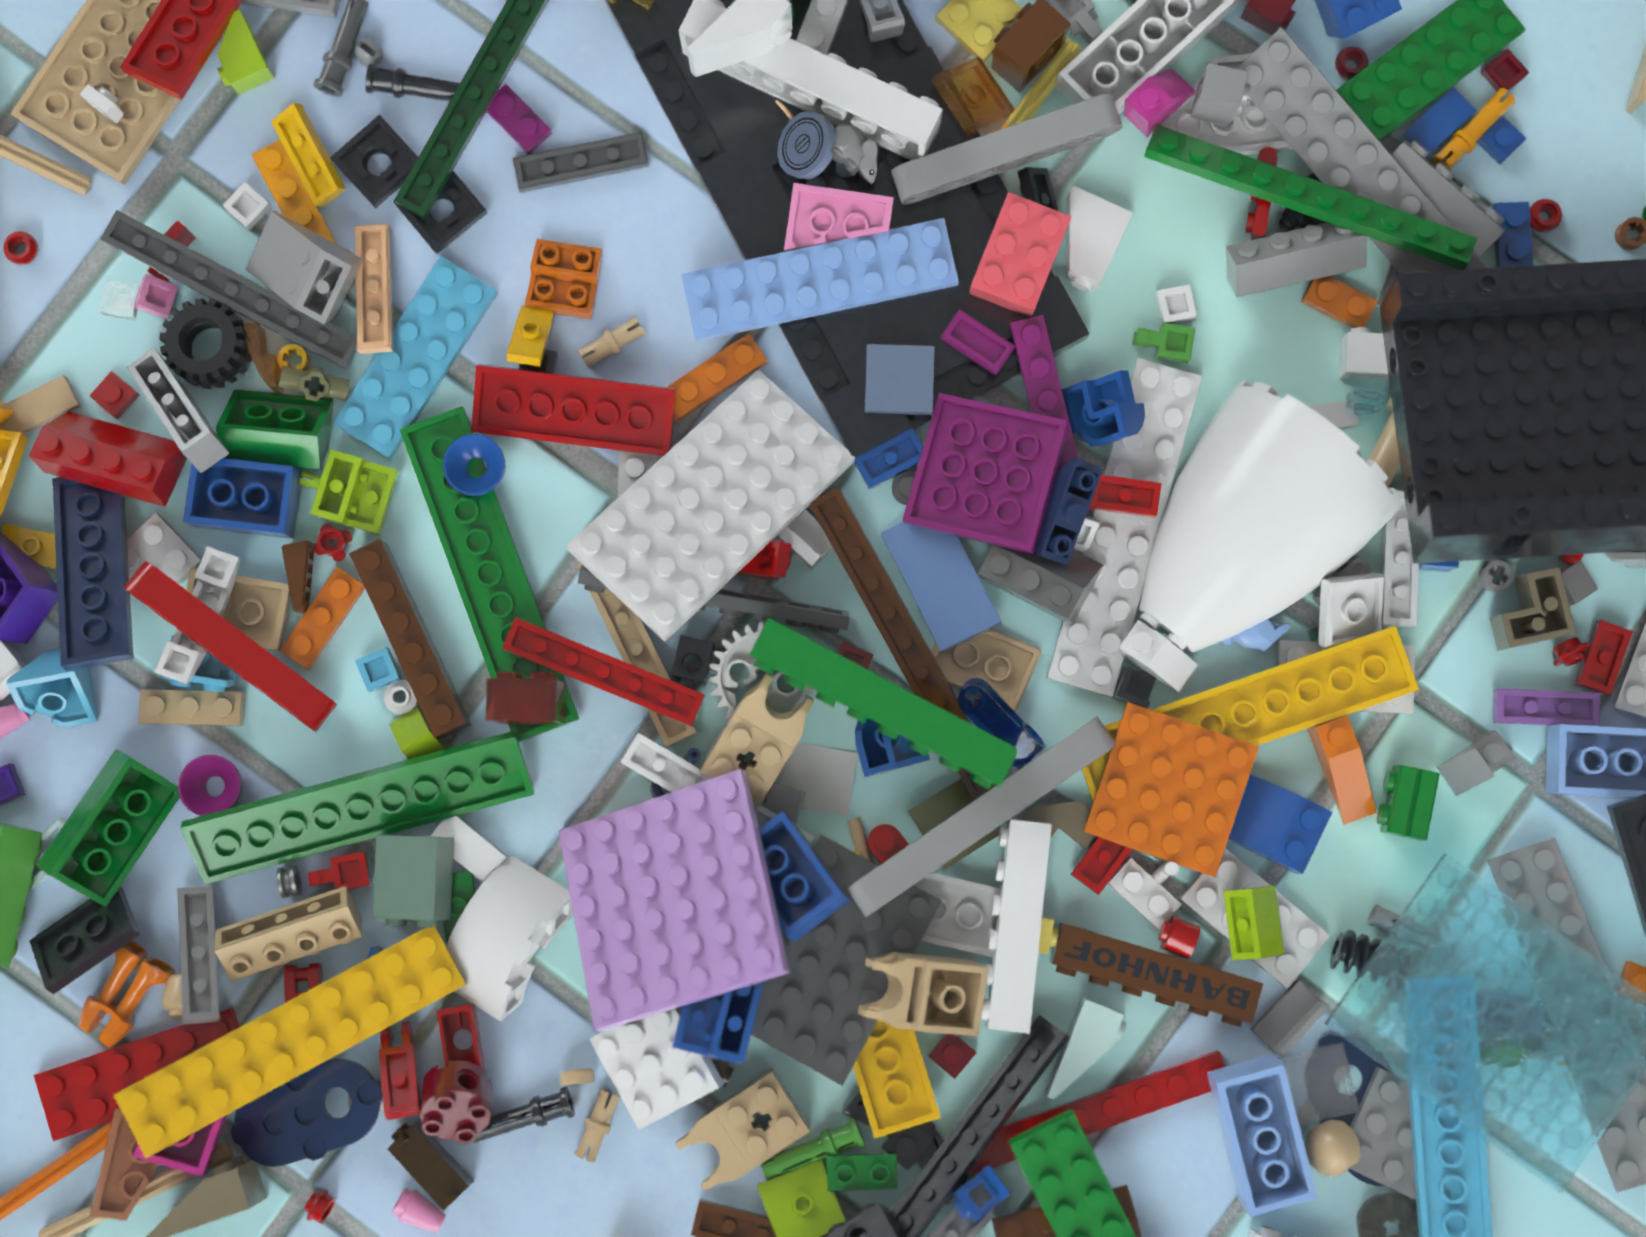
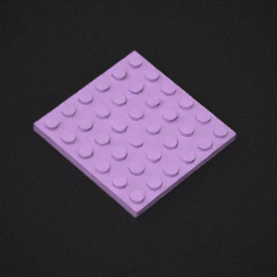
[559,769,790,1031]

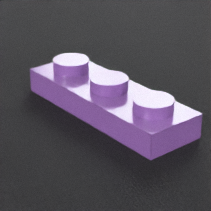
[1493,689,1600,726]

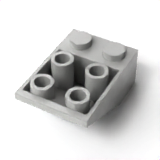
[245,210,363,325]

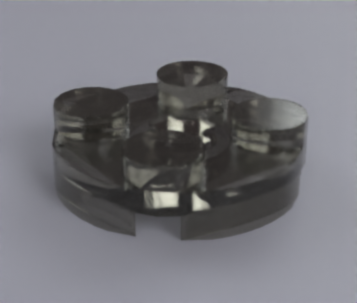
[1356,1192,1419,1237]

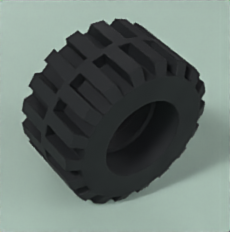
[159,298,254,389]

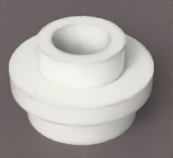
[384,680,417,714]

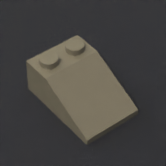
[146,1156,267,1237]

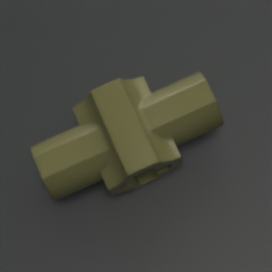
[278,366,350,401]

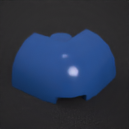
[1061,370,1145,446]
[855,718,930,777]

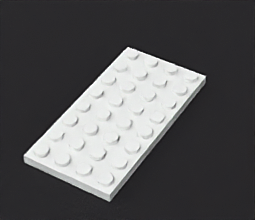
[567,369,855,641]

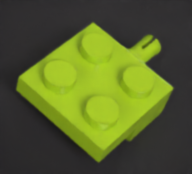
[299,449,400,535]

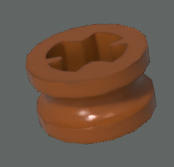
[1615,217,1646,250]

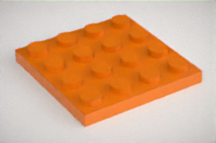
[1083,702,1259,877]

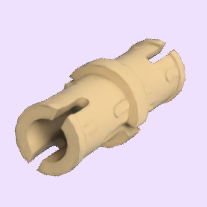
[578,316,646,369]
[574,1089,621,1162]

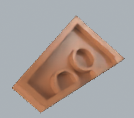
[89,1109,159,1221]

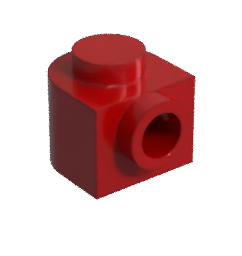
[867,824,909,864]
[1158,916,1201,959]

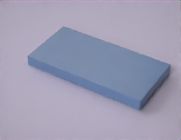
[881,522,1002,653]

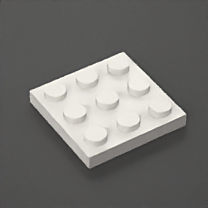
[589,1006,724,1130]

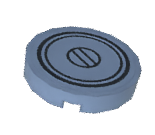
[777,111,836,180]

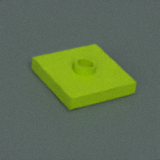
[757,1160,846,1237]

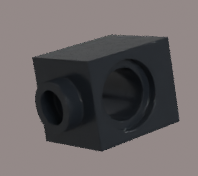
[671,635,715,689]

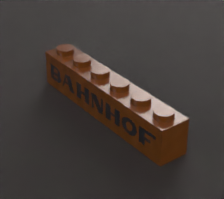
[349,539,472,739]
[1049,922,1263,1027]

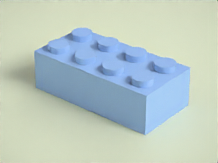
[1545,724,1646,799]
[1207,1054,1317,1217]

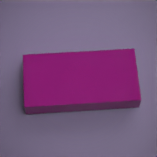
[940,309,1015,376]

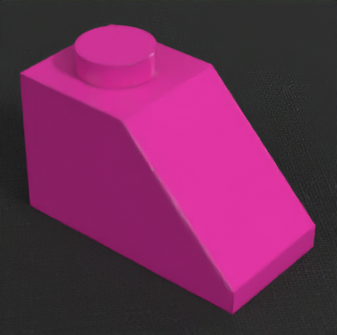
[1124,68,1195,137]

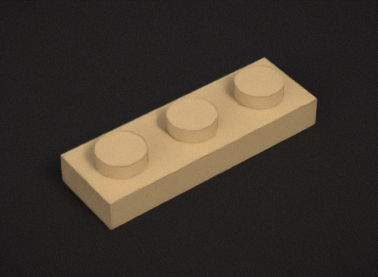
[138,689,245,726]

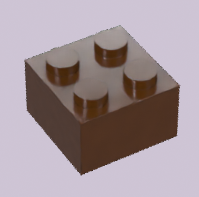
[991,0,1071,93]

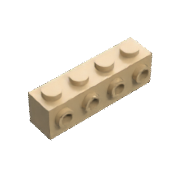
[214,886,362,981]

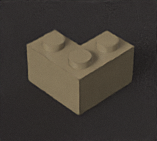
[1489,567,1576,651]

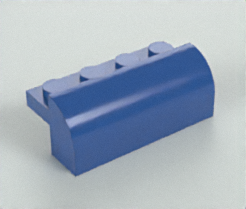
[672,981,764,1064]

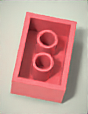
[969,192,1072,318]

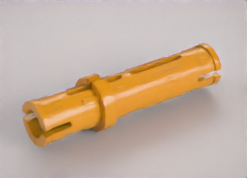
[1433,88,1516,170]

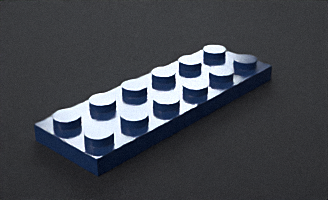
[52,477,134,670]

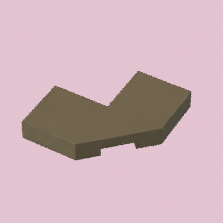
[1021,801,1095,849]

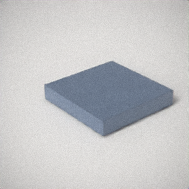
[865,344,935,415]

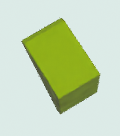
[389,705,448,759]

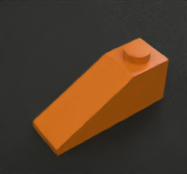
[1307,715,1377,825]

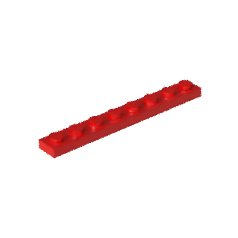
[970,1050,1225,1175]

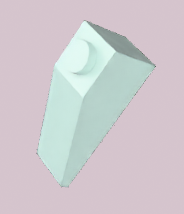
[1044,997,1126,1099]

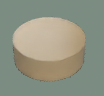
[559,1068,595,1086]

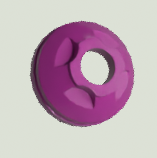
[178,755,242,816]

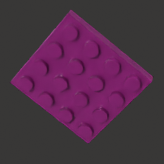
[902,393,1070,554]

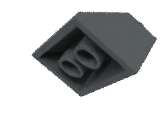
[978,545,1104,625]

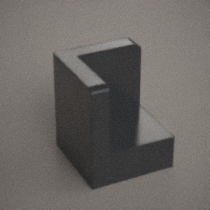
[1111,664,1156,708]

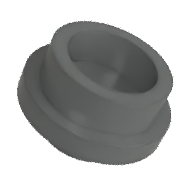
[892,471,916,505]

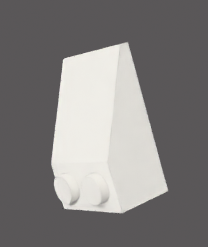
[687,0,792,77]

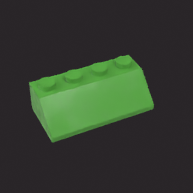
[0,822,42,968]

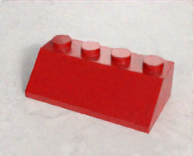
[29,411,187,507]

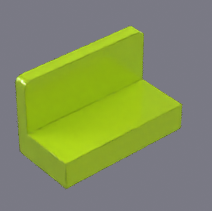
[1223,885,1284,960]

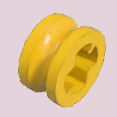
[277,344,311,370]

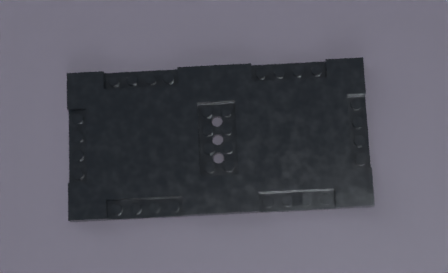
[605,0,1090,458]

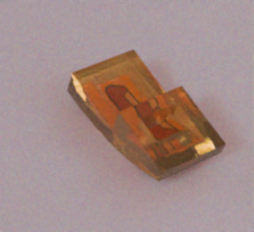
[244,322,284,394]

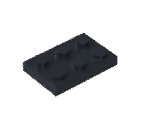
[29,886,140,995]

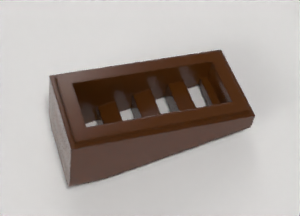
[281,540,315,615]

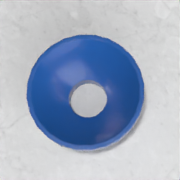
[443,434,506,496]

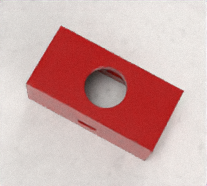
[436,1003,486,1071]

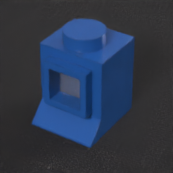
[952,1165,1011,1224]

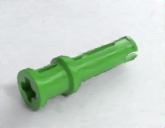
[761,1117,866,1181]

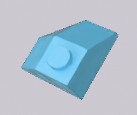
[6,649,98,728]

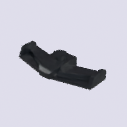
[842,1091,969,1205]

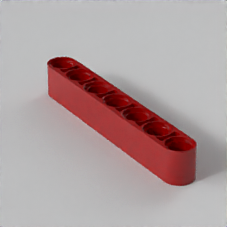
[123,561,337,732]

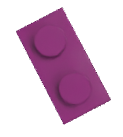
[486,83,553,155]

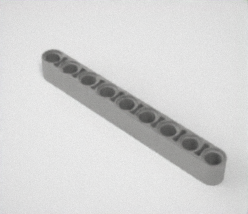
[846,716,1117,917]

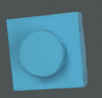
[355,647,401,692]

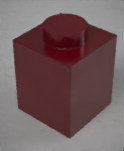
[1240,0,1296,36]

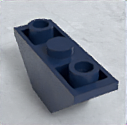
[1036,457,1103,566]

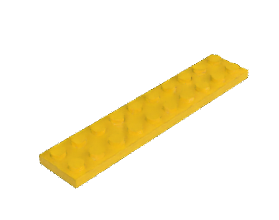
[1082,625,1419,801]
[114,923,466,1158]

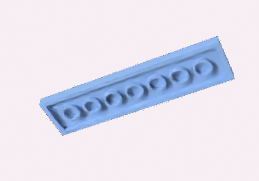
[681,218,959,342]

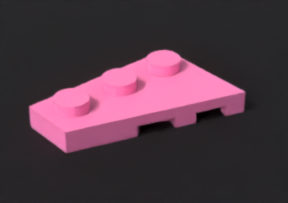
[784,183,894,251]

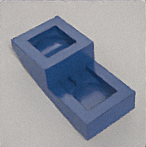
[1403,87,1477,158]

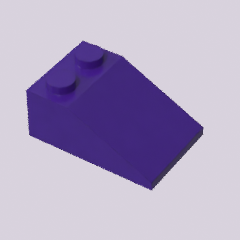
[0,532,58,644]

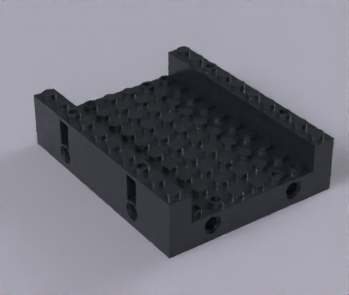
[1379,259,1646,564]

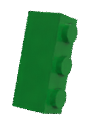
[216,389,334,469]

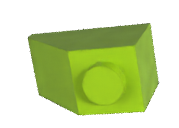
[217,9,274,95]

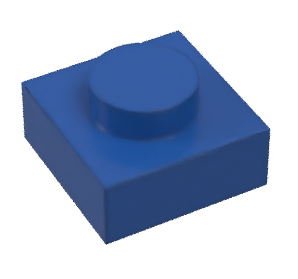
[1476,116,1527,165]

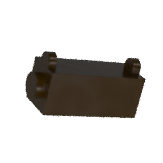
[387,1121,474,1211]

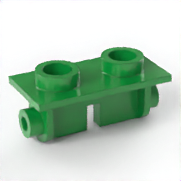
[827,1153,897,1191]

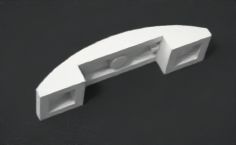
[154,546,240,685]

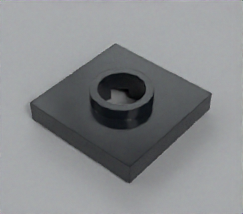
[330,114,418,209]
[393,171,488,254]

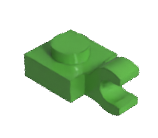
[1132,322,1196,363]

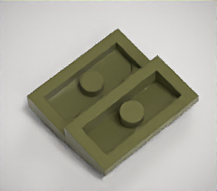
[908,779,1000,870]

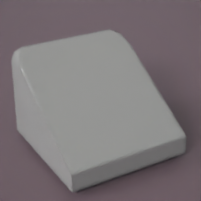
[1561,560,1598,606]
[765,782,806,823]

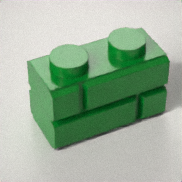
[1376,765,1440,841]

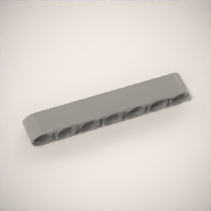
[891,94,1123,204]

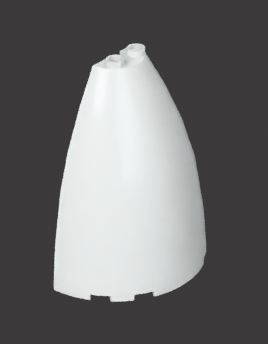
[1139,381,1401,653]

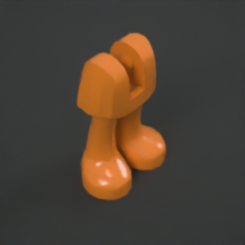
[78,941,176,1048]

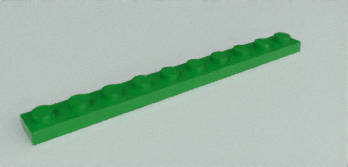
[1144,124,1477,270]

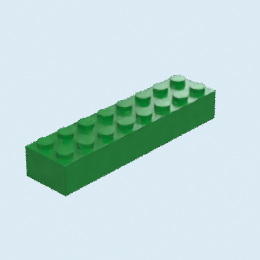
[749,618,1020,789]

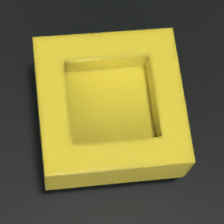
[1038,917,1059,954]

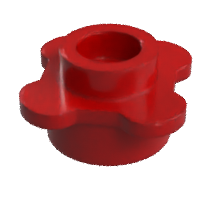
[314,524,352,562]
[1553,637,1589,667]

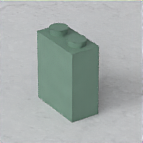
[373,835,454,927]

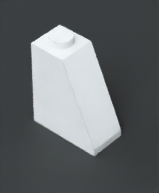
[1066,185,1133,292]

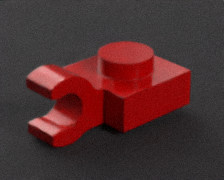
[308,851,372,890]

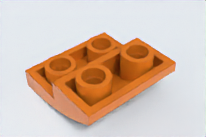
[525,239,602,320]

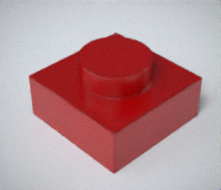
[89,371,140,419]

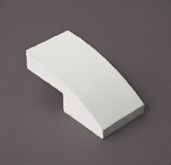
[430,816,507,882]

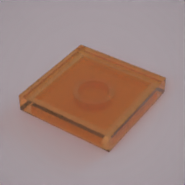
[931,56,1015,136]

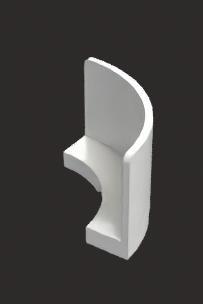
[446,856,573,1022]

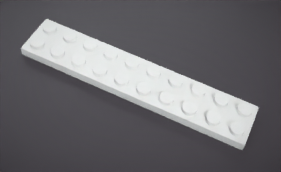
[1046,358,1202,697]

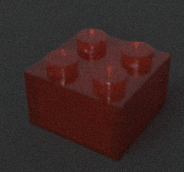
[486,672,565,725]

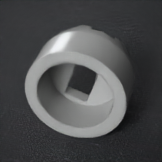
[355,38,383,67]

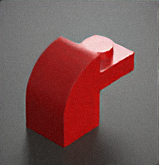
[737,541,792,580]

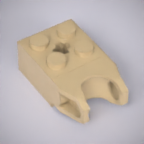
[699,672,814,807]
[858,952,989,1036]
[675,1068,810,1191]

